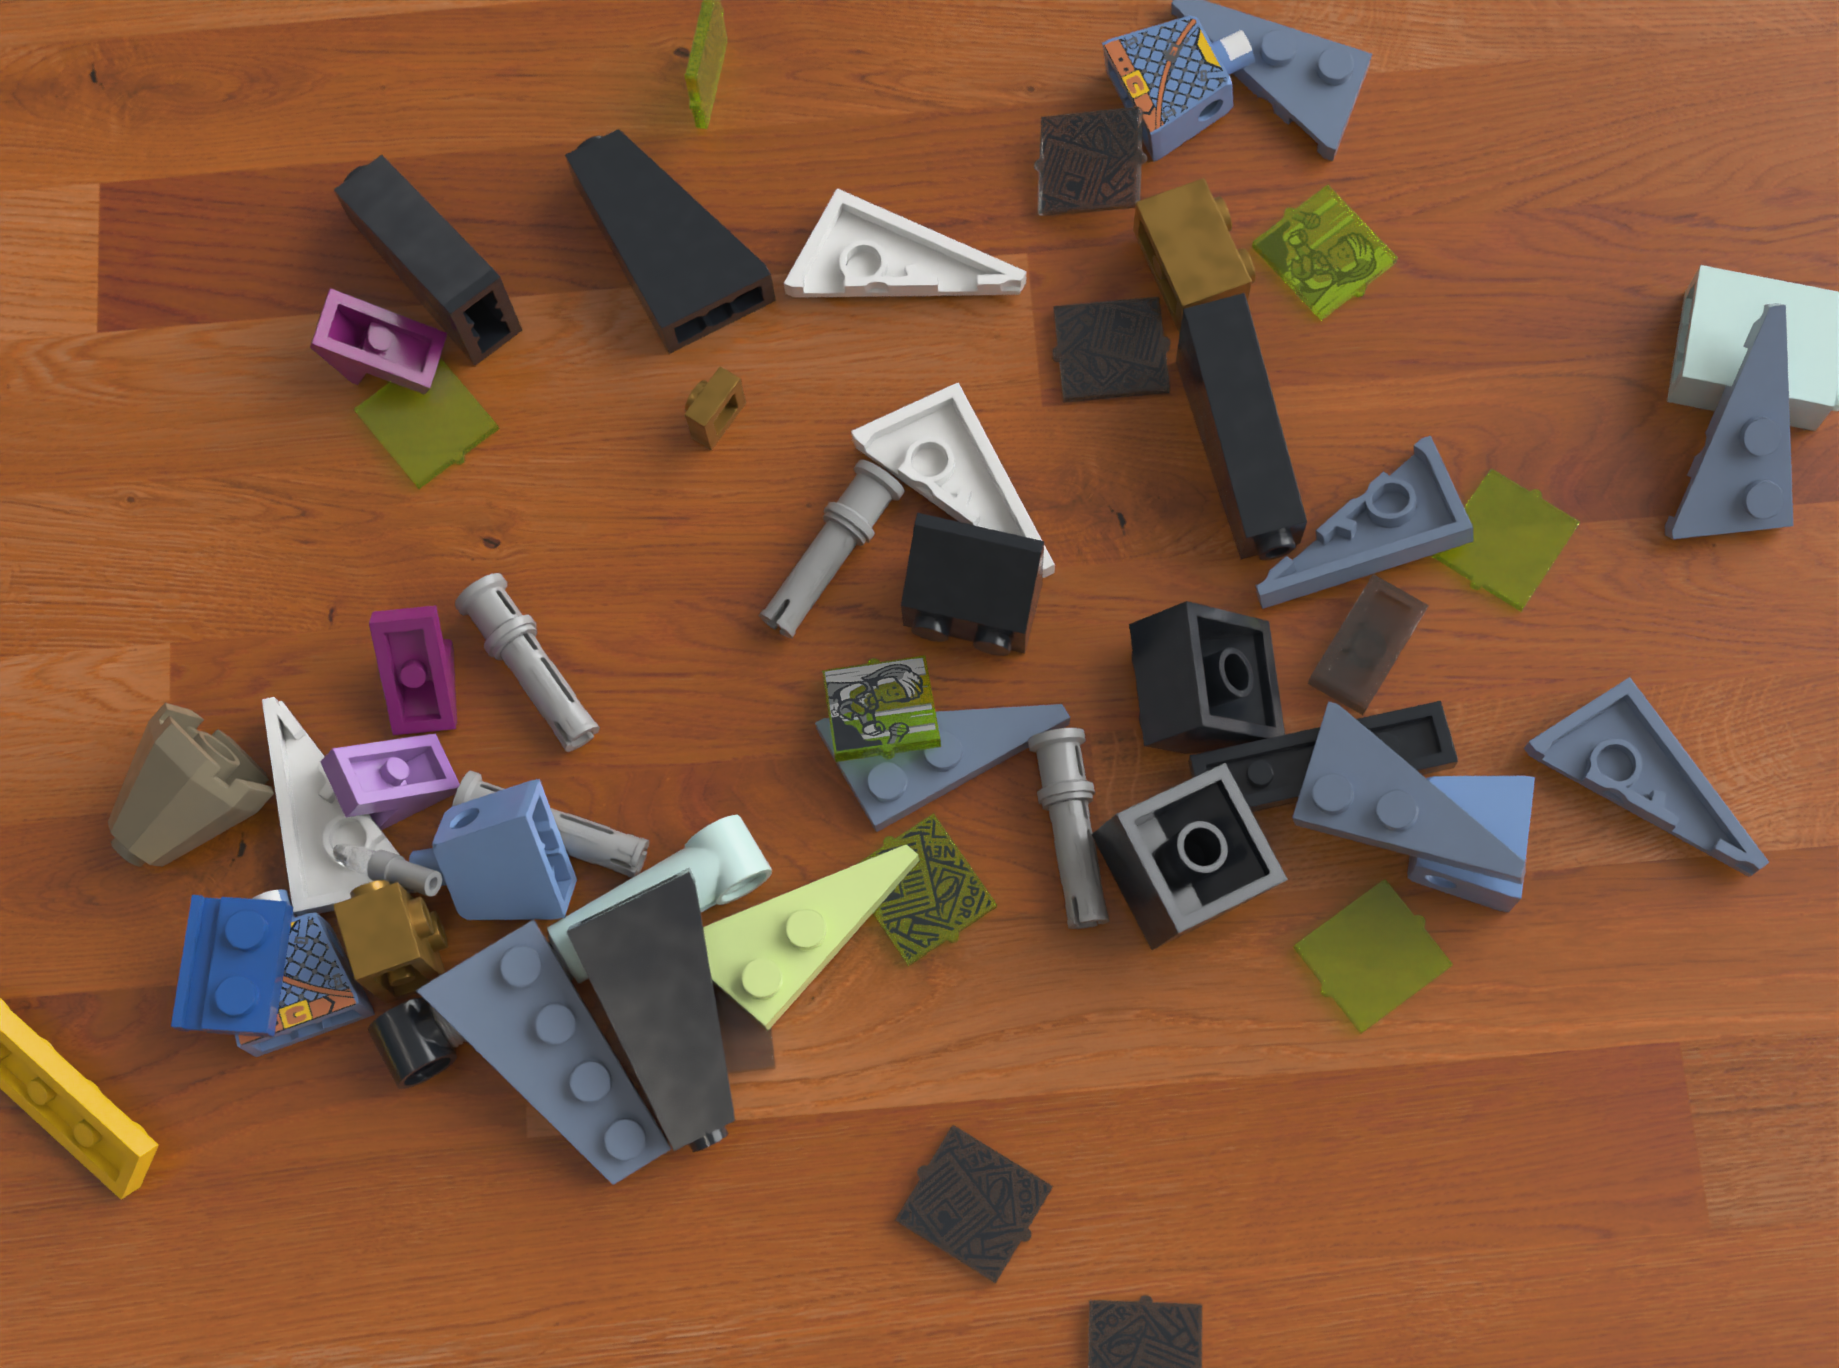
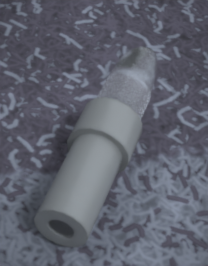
[333,844,442,897]

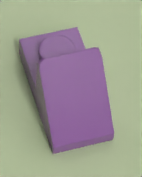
[320,733,460,830]

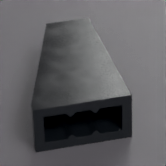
[565,129,776,354]
[334,155,523,366]
[1175,293,1307,560]
[567,868,735,1152]

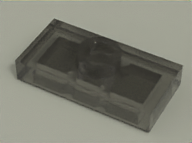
[1308,574,1429,716]

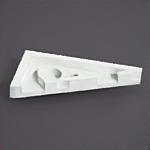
[784,189,1026,297]
[851,383,1055,578]
[262,697,416,916]

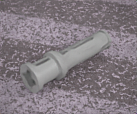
[759,460,905,638]
[455,573,600,752]
[1028,728,1109,929]
[452,770,649,878]

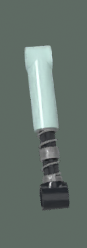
[367,815,772,1089]

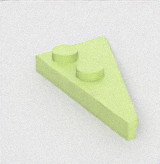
[703,844,919,1031]

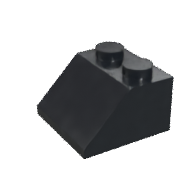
[901,513,1044,656]
[1129,601,1285,754]
[1091,763,1288,950]

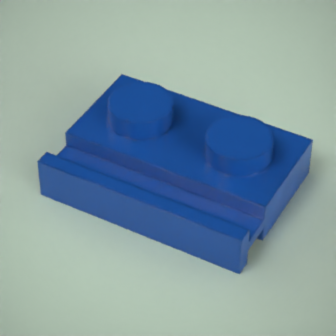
[171,895,294,1038]

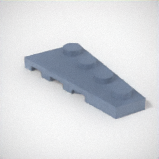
[416,919,671,1185]

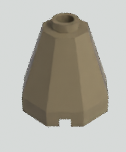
[108,703,274,867]

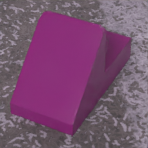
[310,288,448,395]
[369,605,457,735]

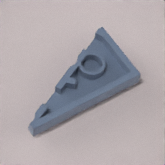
[1171,0,1372,161]
[1665,303,1793,539]
[1256,435,1474,609]
[1524,677,1770,877]
[1293,702,1526,885]
[815,704,1070,832]

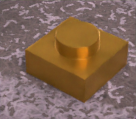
[684,366,746,450]

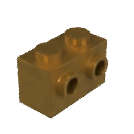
[1133,178,1256,333]
[333,880,448,1004]

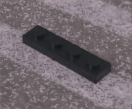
[1188,701,1458,812]

